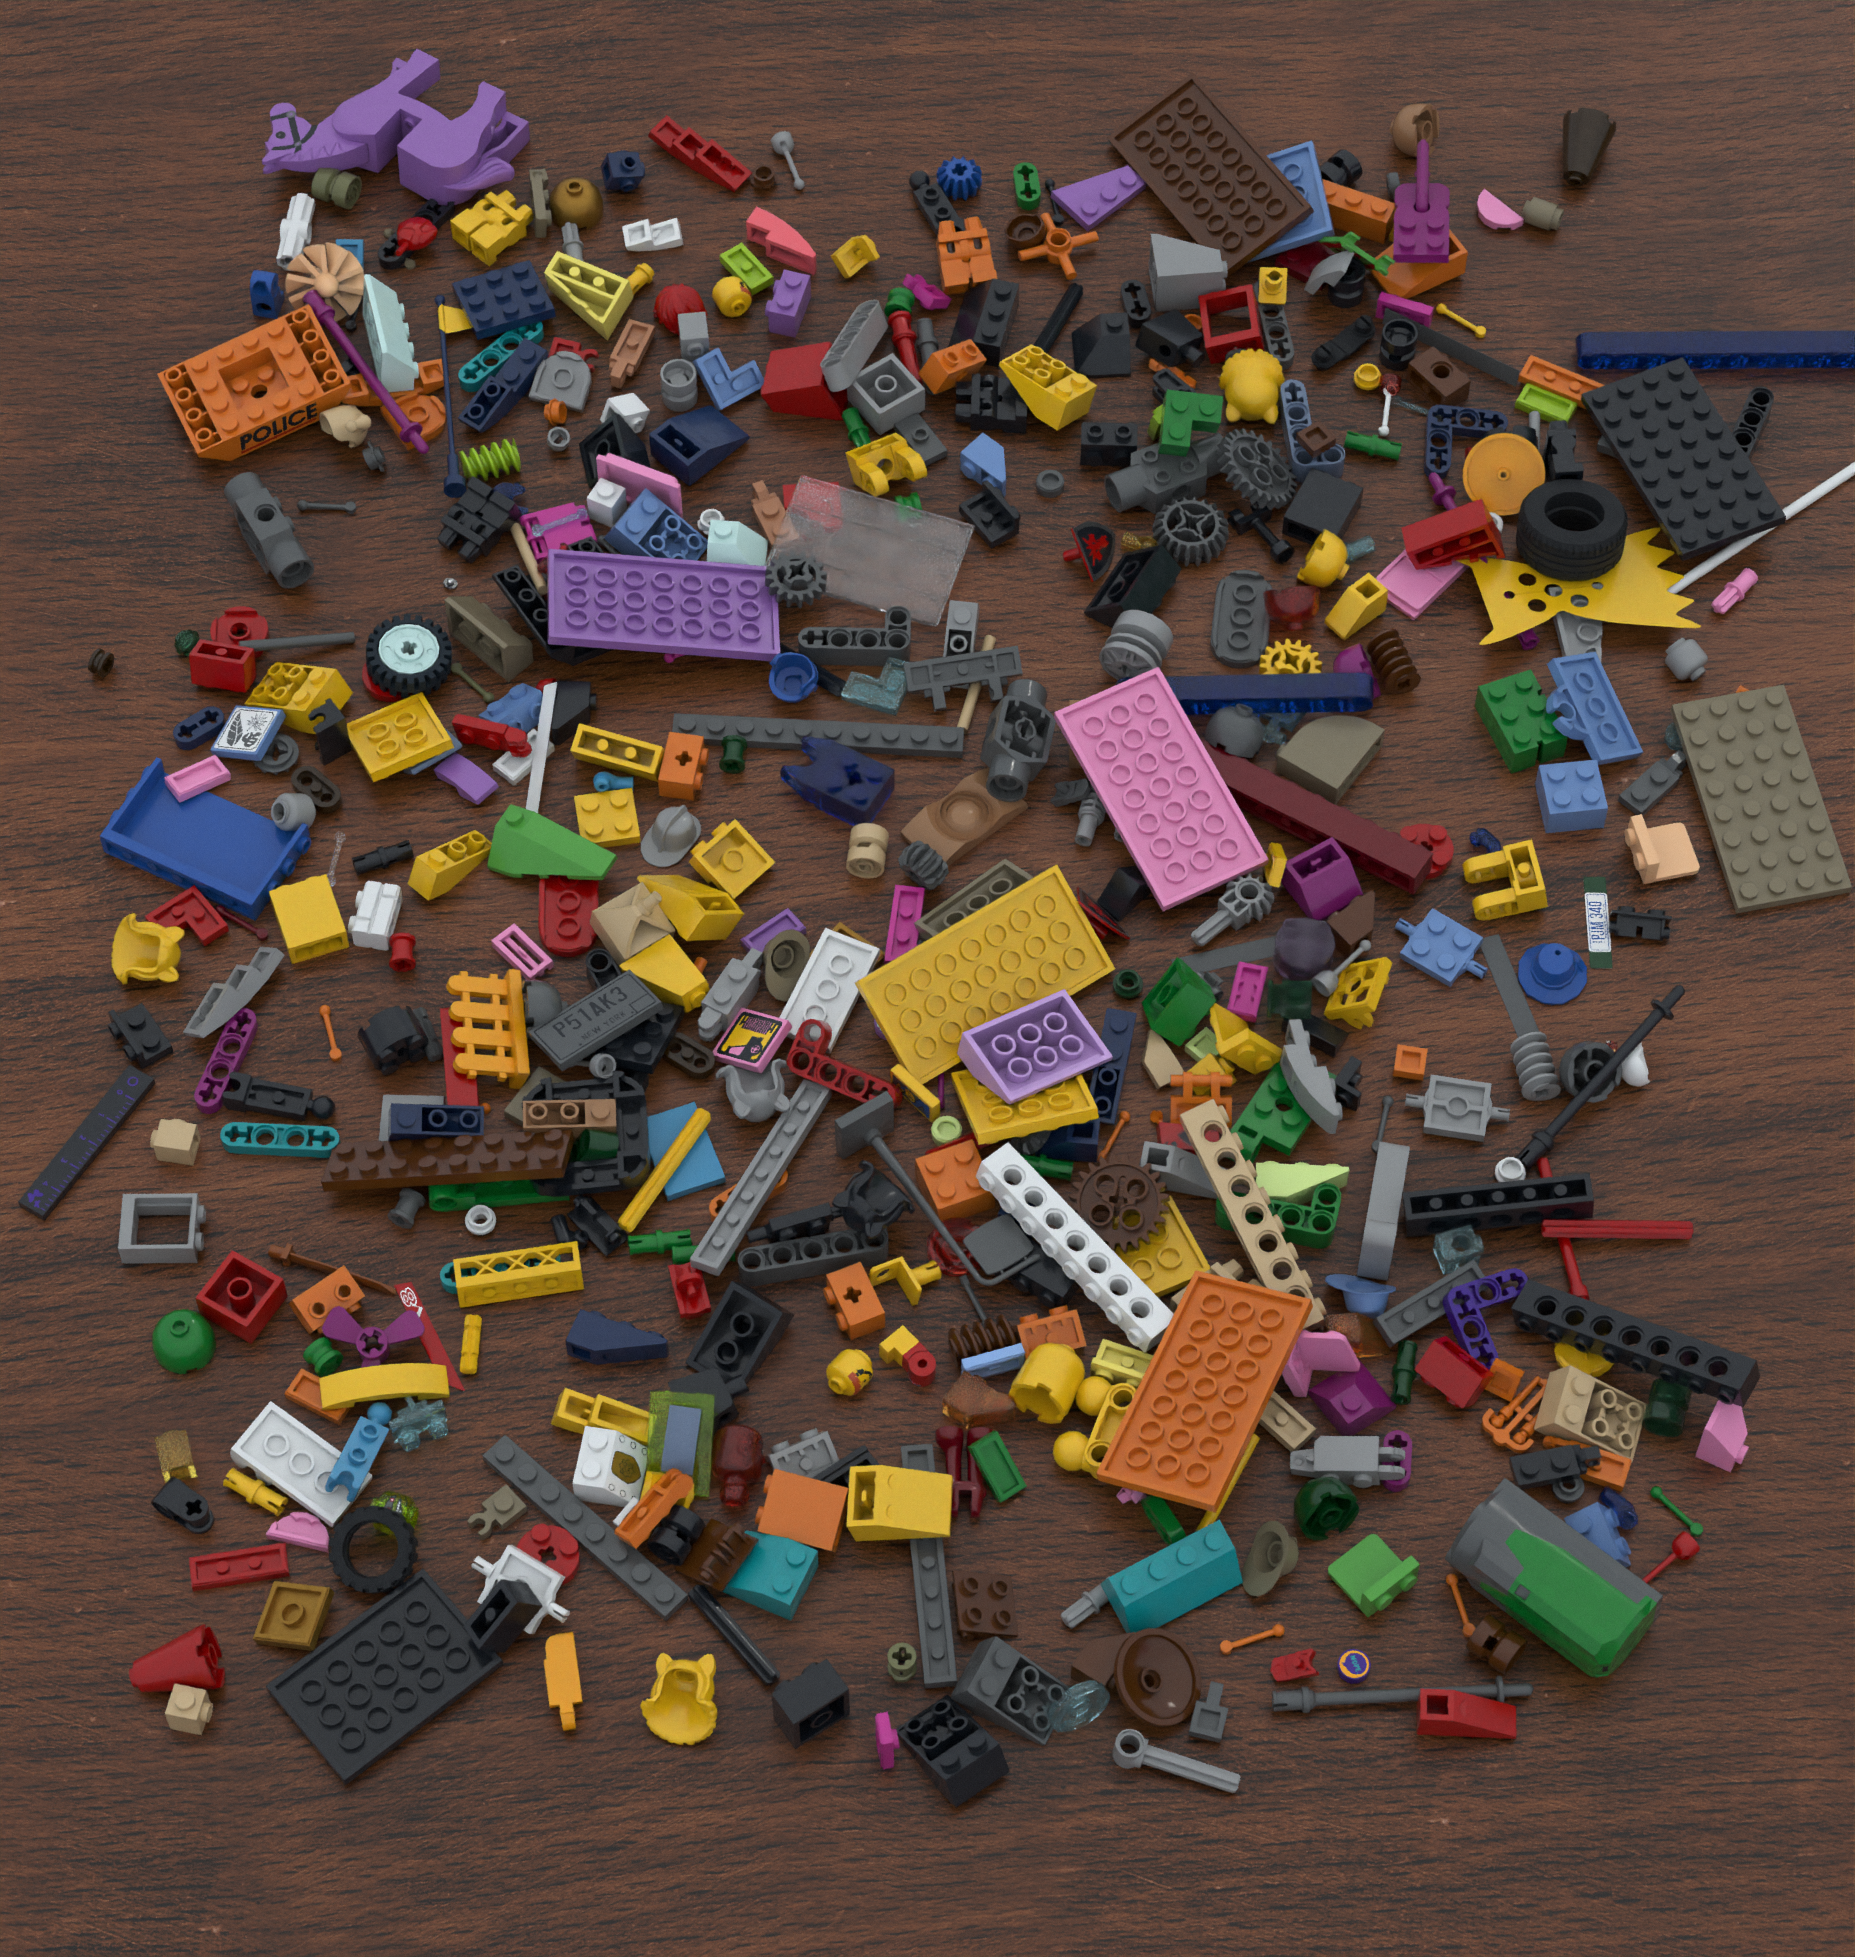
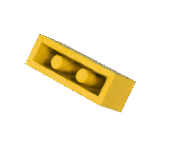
[570,723,665,782]

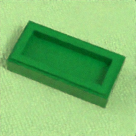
[968,1430,1027,1503]

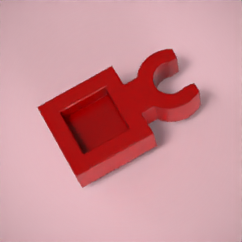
[548,337,599,372]

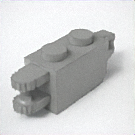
[698,948,763,1042]
[1290,1436,1405,1488]

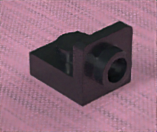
[1334,1056,1363,1111]

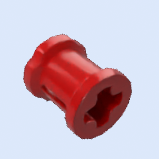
[389,932,416,972]

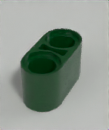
[568,1128,619,1162]

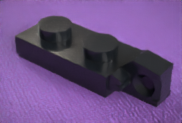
[1509,1445,1602,1490]

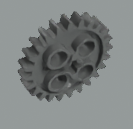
[1216,428,1298,510]

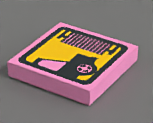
[712,1008,792,1074]

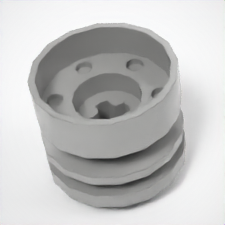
[1099,610,1173,682]

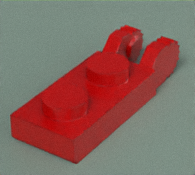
[452,714,532,758]

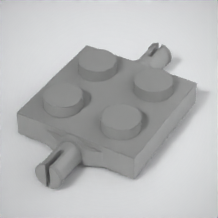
[1405,1075,1510,1142]

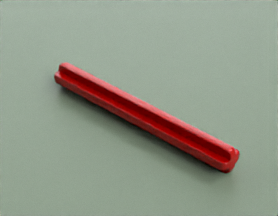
[1541,1219,1693,1239]

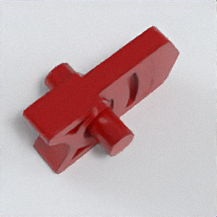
[1270,1648,1319,1683]

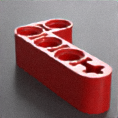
[787,1019,903,1109]

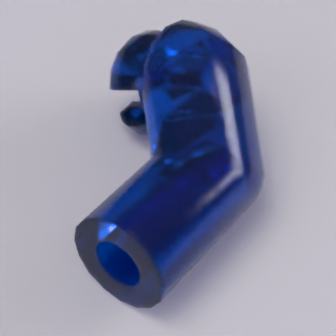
[1469,828,1502,854]
[1598,1486,1638,1530]

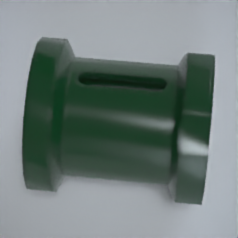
[719,735,748,774]

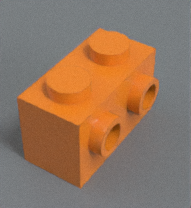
[288,1265,365,1334]

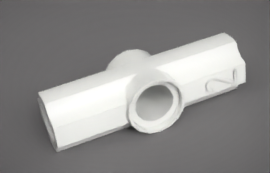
[276,193,315,271]

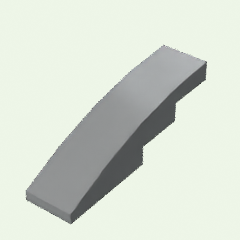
[183,946,285,1038]

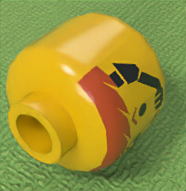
[712,276,752,317]
[826,1349,873,1396]

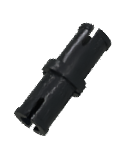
[352,840,414,876]

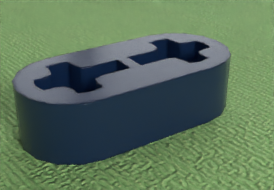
[173,706,226,750]

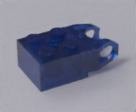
[780,736,895,826]

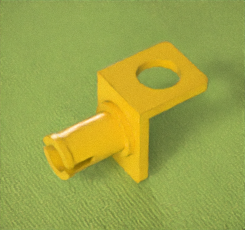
[1258,267,1287,305]
[868,1256,941,1306]

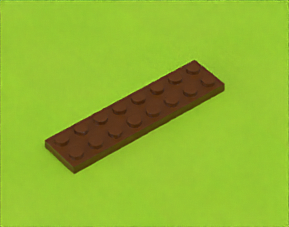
[321,1129,574,1192]

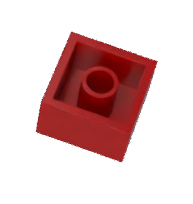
[195,1250,288,1344]

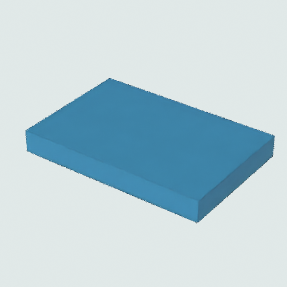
[648,1102,726,1201]

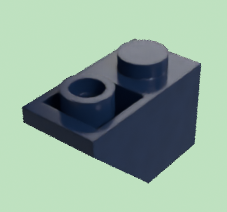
[1035,1118,1100,1162]

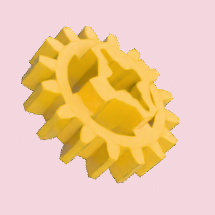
[1259,639,1322,698]

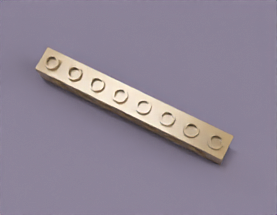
[1180,1099,1327,1332]

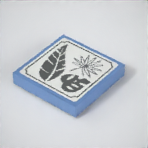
[210,705,286,761]

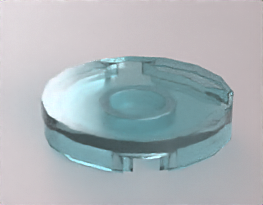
[1048,1680,1110,1732]

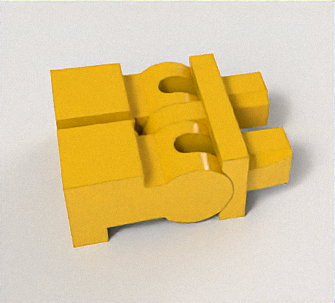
[450,190,534,266]

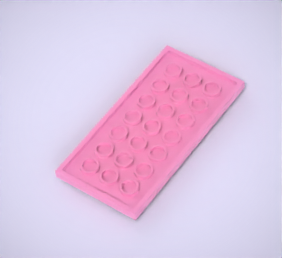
[1054,667,1269,912]

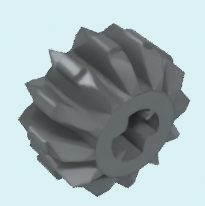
[898,841,949,891]

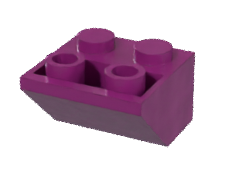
[1281,837,1364,925]

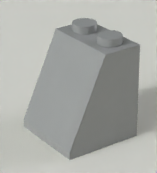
[1148,234,1228,312]

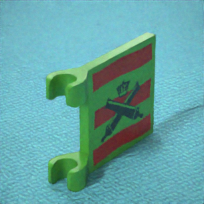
[1318,231,1395,276]

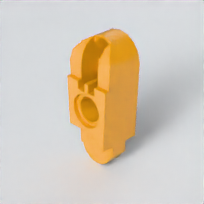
[544,1632,583,1731]

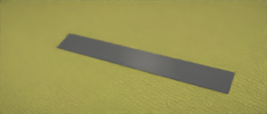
[1382,308,1520,387]
[1171,924,1331,973]
[1480,934,1556,1071]

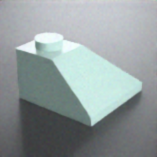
[707,520,768,566]

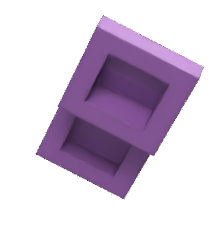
[434,752,499,805]

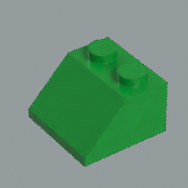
[1142,957,1216,1047]

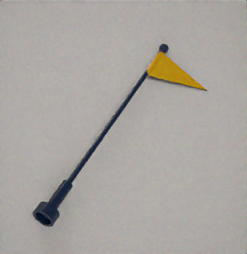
[434,295,472,498]

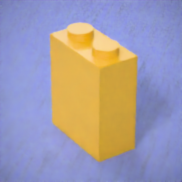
[269,874,349,964]

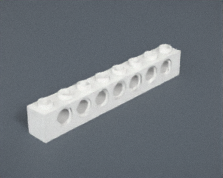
[976,1142,1174,1353]

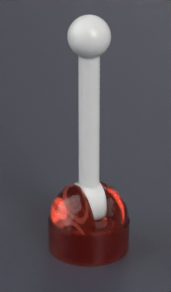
[1378,373,1402,436]

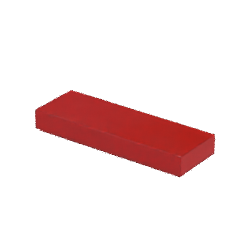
[189,1543,290,1591]

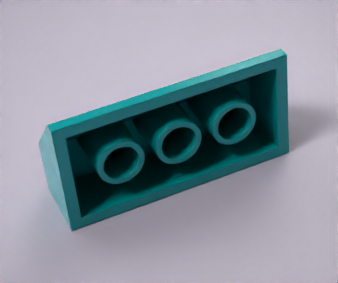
[1100,1519,1243,1633]

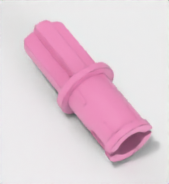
[1711,568,1758,614]

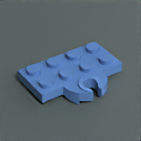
[1546,652,1644,765]

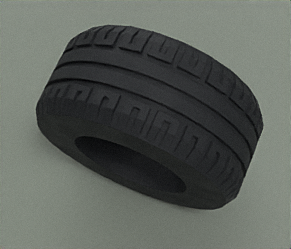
[1516,479,1628,581]

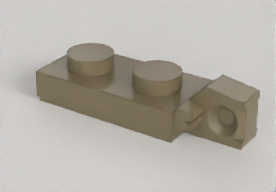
[529,169,552,238]

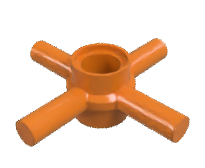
[1018,212,1099,280]

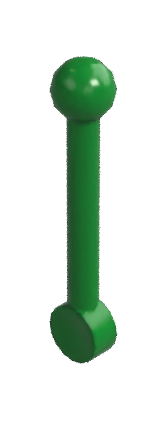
[1650,1486,1703,1537]

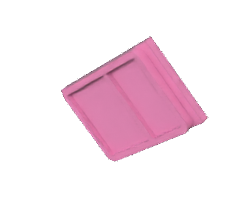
[596,453,683,519]
[1376,549,1470,621]

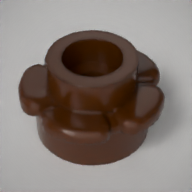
[751,164,778,189]

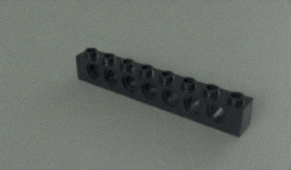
[1511,1279,1760,1407]

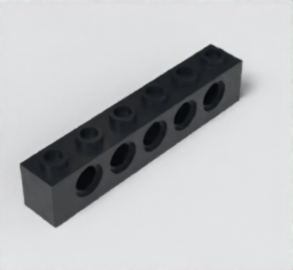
[1403,1173,1594,1237]

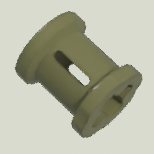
[887,1642,917,1683]

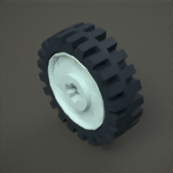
[366,614,452,698]

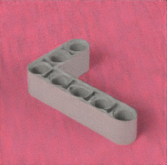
[1357,1141,1410,1281]

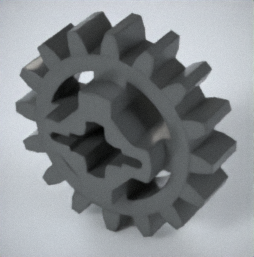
[765,550,827,608]

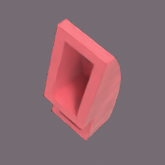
[746,206,817,275]

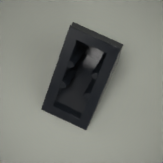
[1097,865,1151,922]

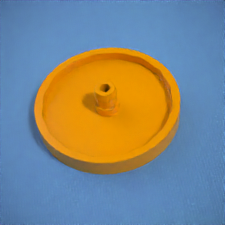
[1463,433,1545,516]

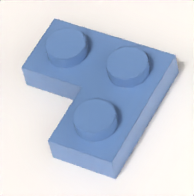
[692,347,764,411]

